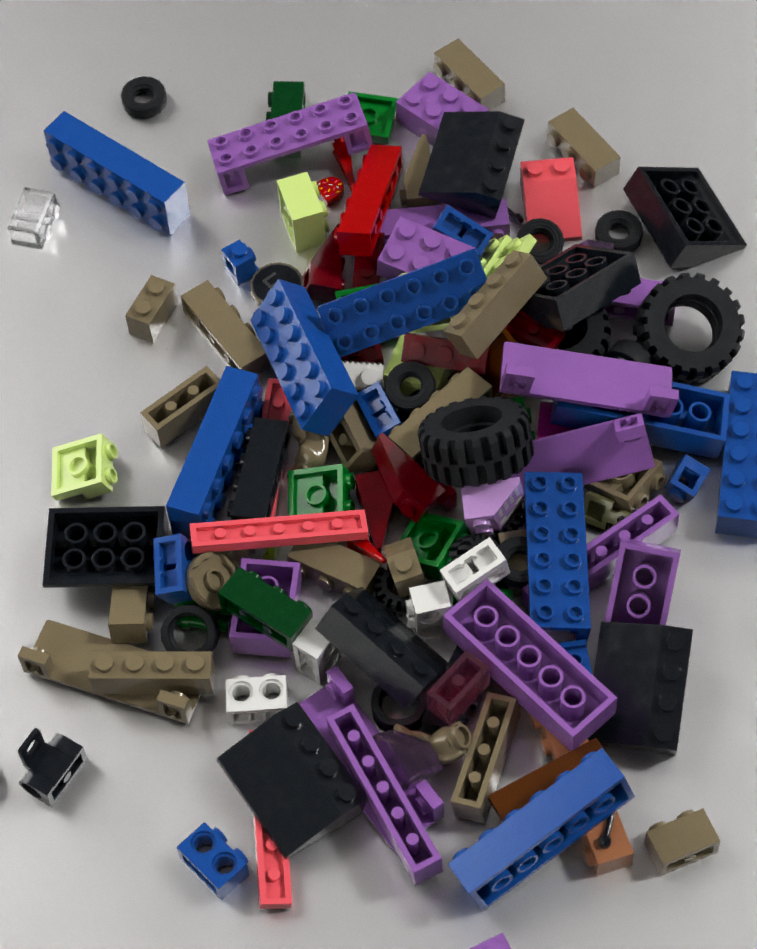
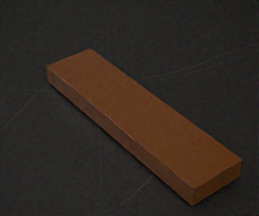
[488,738,605,823]

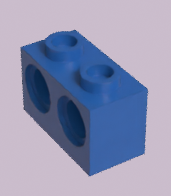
[431,205,494,257]
[357,381,403,438]
[153,534,196,604]
[177,822,249,900]

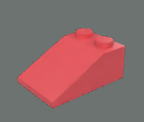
[520,157,582,244]

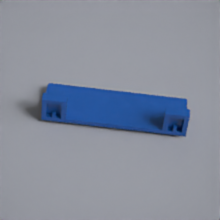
[318,249,487,357]
[524,472,591,642]

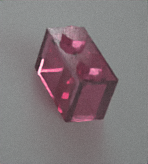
[427,650,490,726]

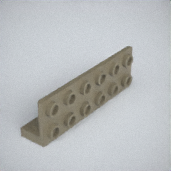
[18,620,201,724]

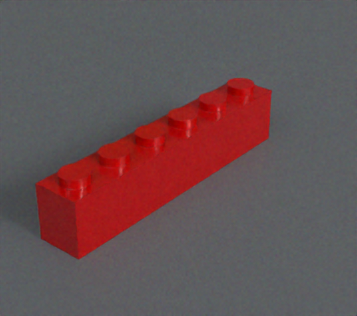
[334,145,403,257]

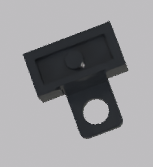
[18,728,87,807]

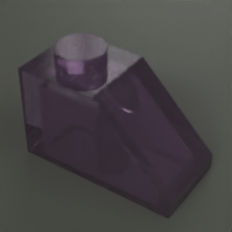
[372,729,443,791]

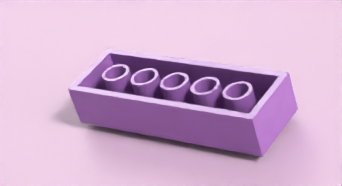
[443,579,617,751]

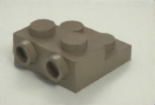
[584,458,666,513]

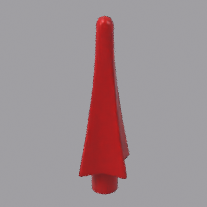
[332,137,355,191]
[346,539,387,564]

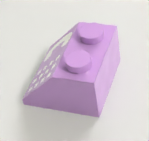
[461,477,525,536]

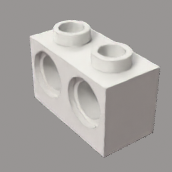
[440,537,510,602]
[405,580,451,640]
[292,617,341,685]
[225,673,289,725]

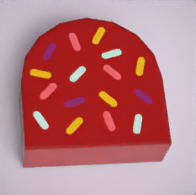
[316,177,344,207]

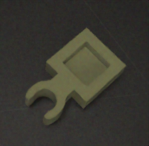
[584,491,632,530]

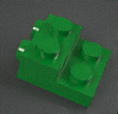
[288,463,355,516]
[399,513,472,580]

